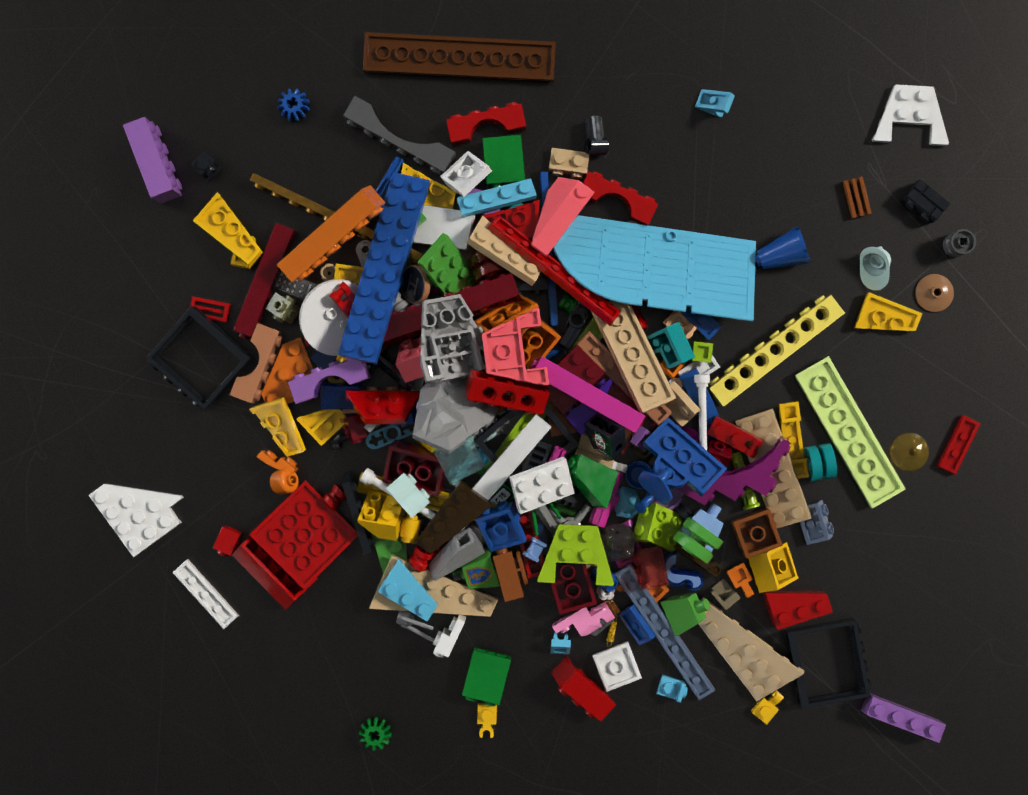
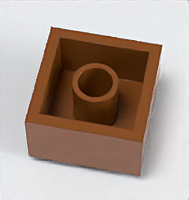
[729,508,783,559]

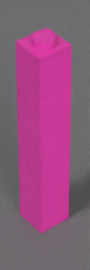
[530,356,645,433]

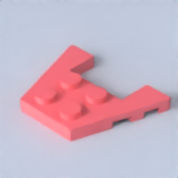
[482,308,549,386]

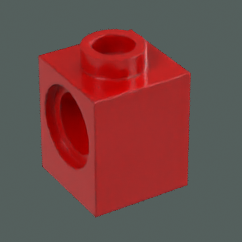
[213,525,243,557]

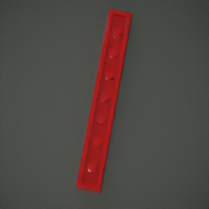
[487,215,621,326]

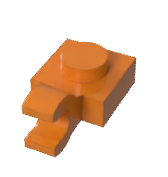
[726,562,754,598]

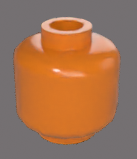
[270,469,299,495]

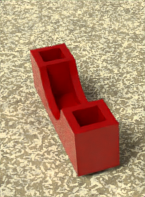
[446,102,526,146]
[583,171,658,225]

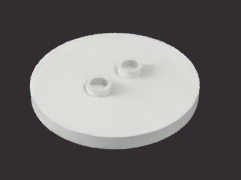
[299,279,358,356]

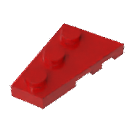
[480,200,540,239]

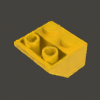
[358,491,407,541]

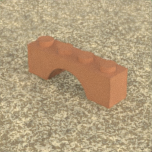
[230,323,283,403]

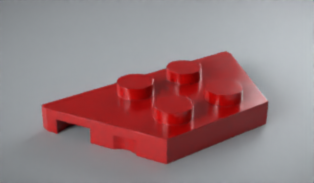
[346,391,420,424]

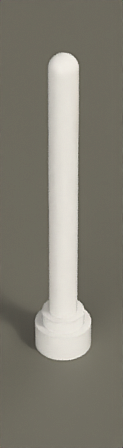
[694,374,710,451]
[360,468,436,520]

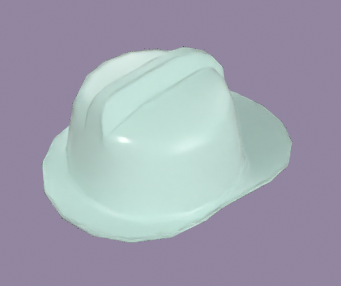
[860,246,891,290]

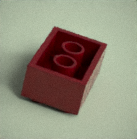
[547,345,605,414]
[383,440,450,496]
[543,555,597,615]

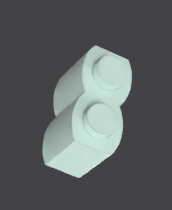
[386,473,430,518]

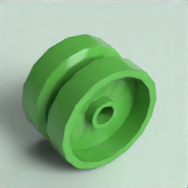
[672,516,723,564]

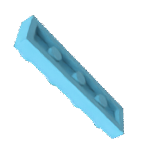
[457,178,537,218]

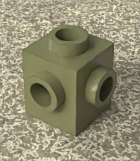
[265,292,300,324]

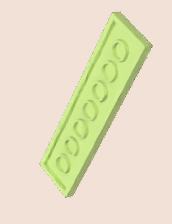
[794,356,906,508]

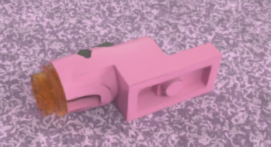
[552,599,620,636]

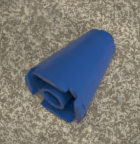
[755,226,811,269]

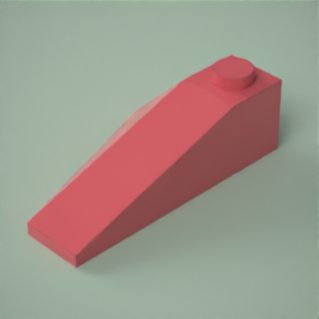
[531,177,594,257]

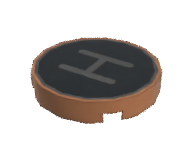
[401,265,430,304]

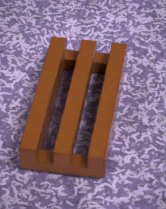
[843,176,872,219]

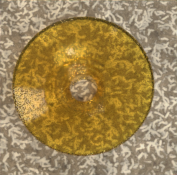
[890,433,929,471]

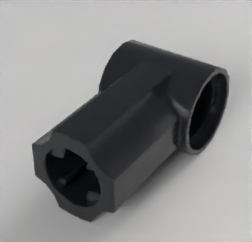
[584,115,609,155]

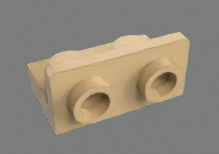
[549,148,589,179]
[664,381,700,427]

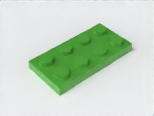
[418,233,481,295]

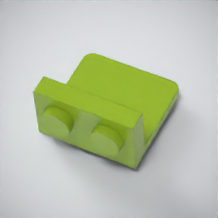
[632,503,683,551]

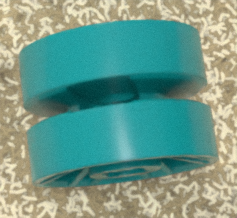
[804,443,837,482]

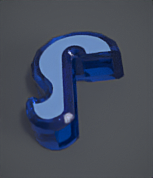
[660,550,704,591]

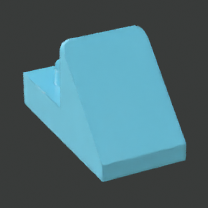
[695,89,735,117]

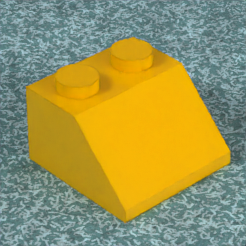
[748,542,799,593]

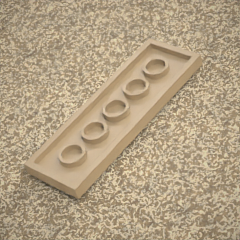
[590,301,676,414]
[735,408,811,528]

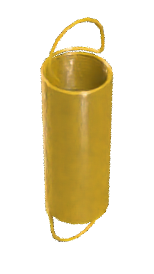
[606,621,617,648]

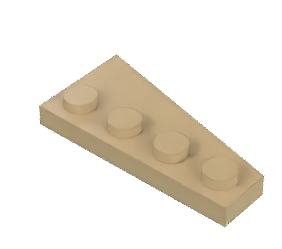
[466,216,541,286]

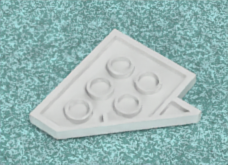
[89,484,184,557]

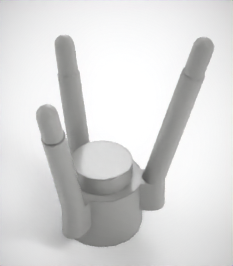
[396,611,435,642]

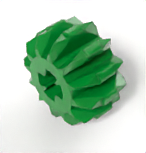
[359,717,392,751]

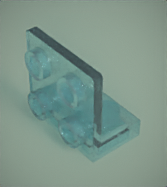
[433,436,485,485]

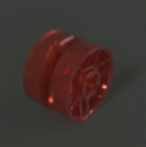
[468,252,509,285]

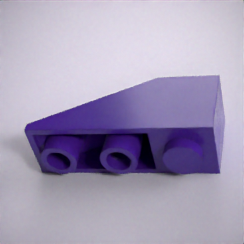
[565,379,612,435]

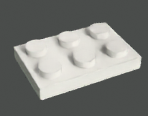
[509,457,574,514]

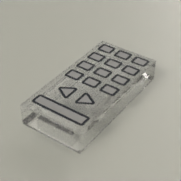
[273,270,316,300]

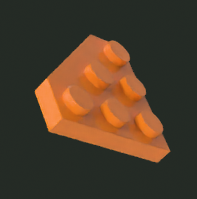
[261,337,323,404]

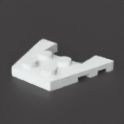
[872,85,949,146]

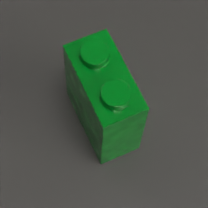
[483,135,525,189]
[462,647,511,706]

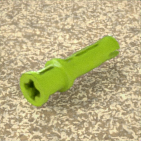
[731,451,760,510]

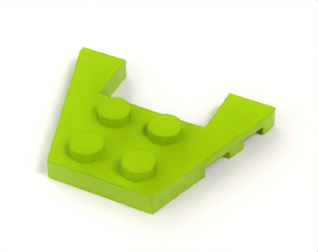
[537,524,614,586]

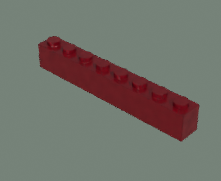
[382,273,521,348]

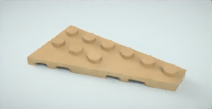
[369,555,498,617]
[698,597,804,701]

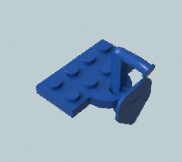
[635,418,727,513]

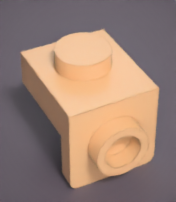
[662,311,697,339]

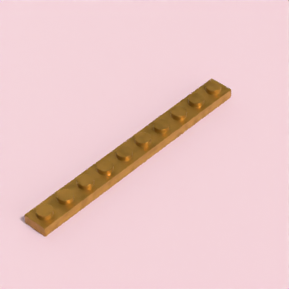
[250,173,424,265]

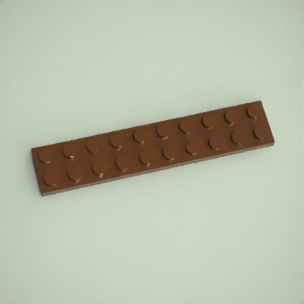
[363,32,556,82]

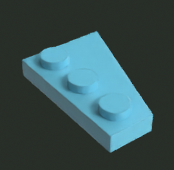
[378,558,438,621]

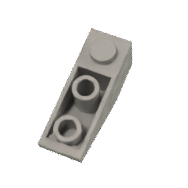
[428,528,485,581]

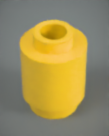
[400,514,422,543]

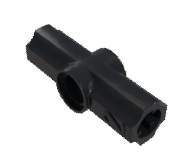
[557,302,591,350]

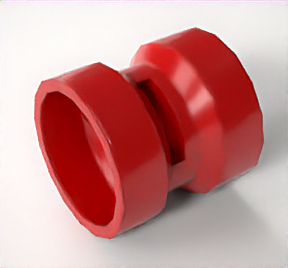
[322,484,347,510]
[408,545,434,572]

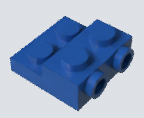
[475,501,527,552]

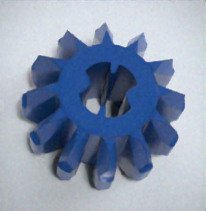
[277,88,310,121]

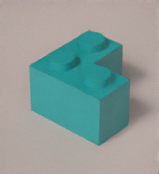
[647,322,695,369]

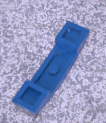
[679,368,720,443]

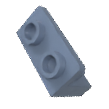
[800,500,834,545]

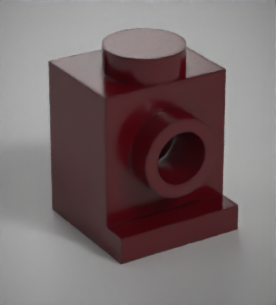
[340,414,368,444]

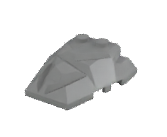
[420,294,486,383]
[412,378,499,454]

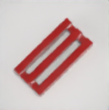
[190,296,231,323]

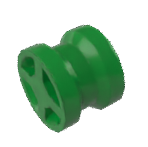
[557,292,578,315]

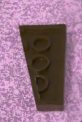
[415,481,493,554]

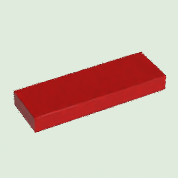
[937,415,981,475]

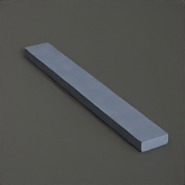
[614,563,715,700]

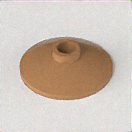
[915,274,954,312]

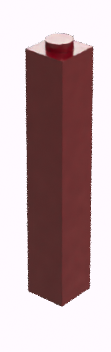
[233,223,297,340]

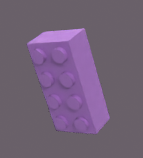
[123,117,182,204]

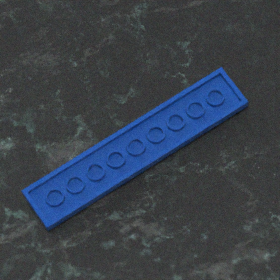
[338,172,431,365]

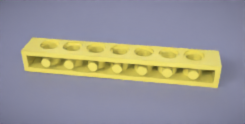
[707,295,845,407]

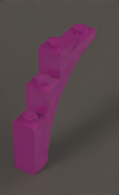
[670,435,791,505]

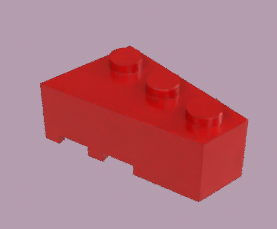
[551,656,616,722]

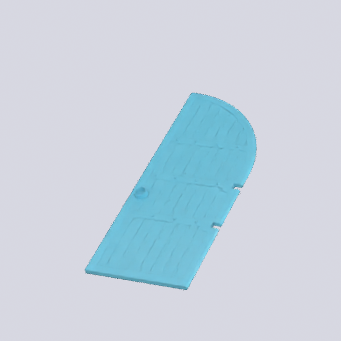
[553,215,756,322]

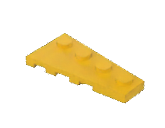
[193,192,263,267]

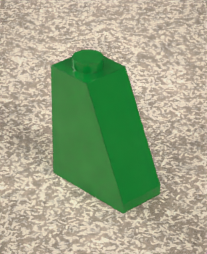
[567,455,618,509]

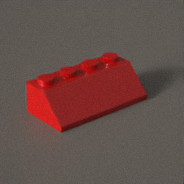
[232,537,318,610]

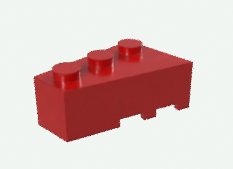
[763,590,833,630]

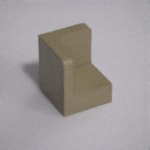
[709,579,740,610]

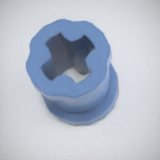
[523,537,547,562]

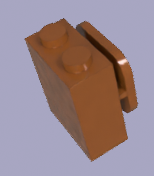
[493,548,529,602]

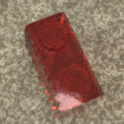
[634,546,669,590]

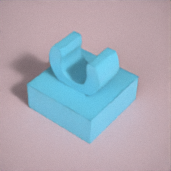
[550,632,571,654]

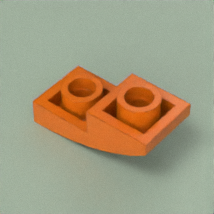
[256,450,299,473]

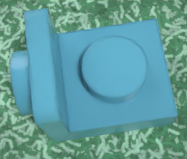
[656,674,688,703]

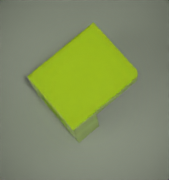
[689,341,713,363]

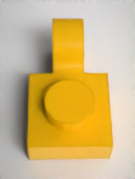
[751,690,783,724]

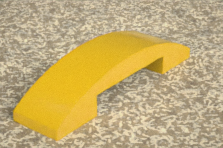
[779,401,809,479]

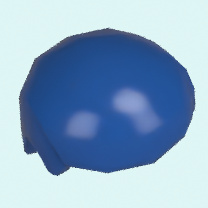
[625,460,653,489]

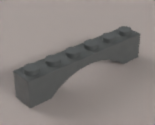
[343,96,456,175]

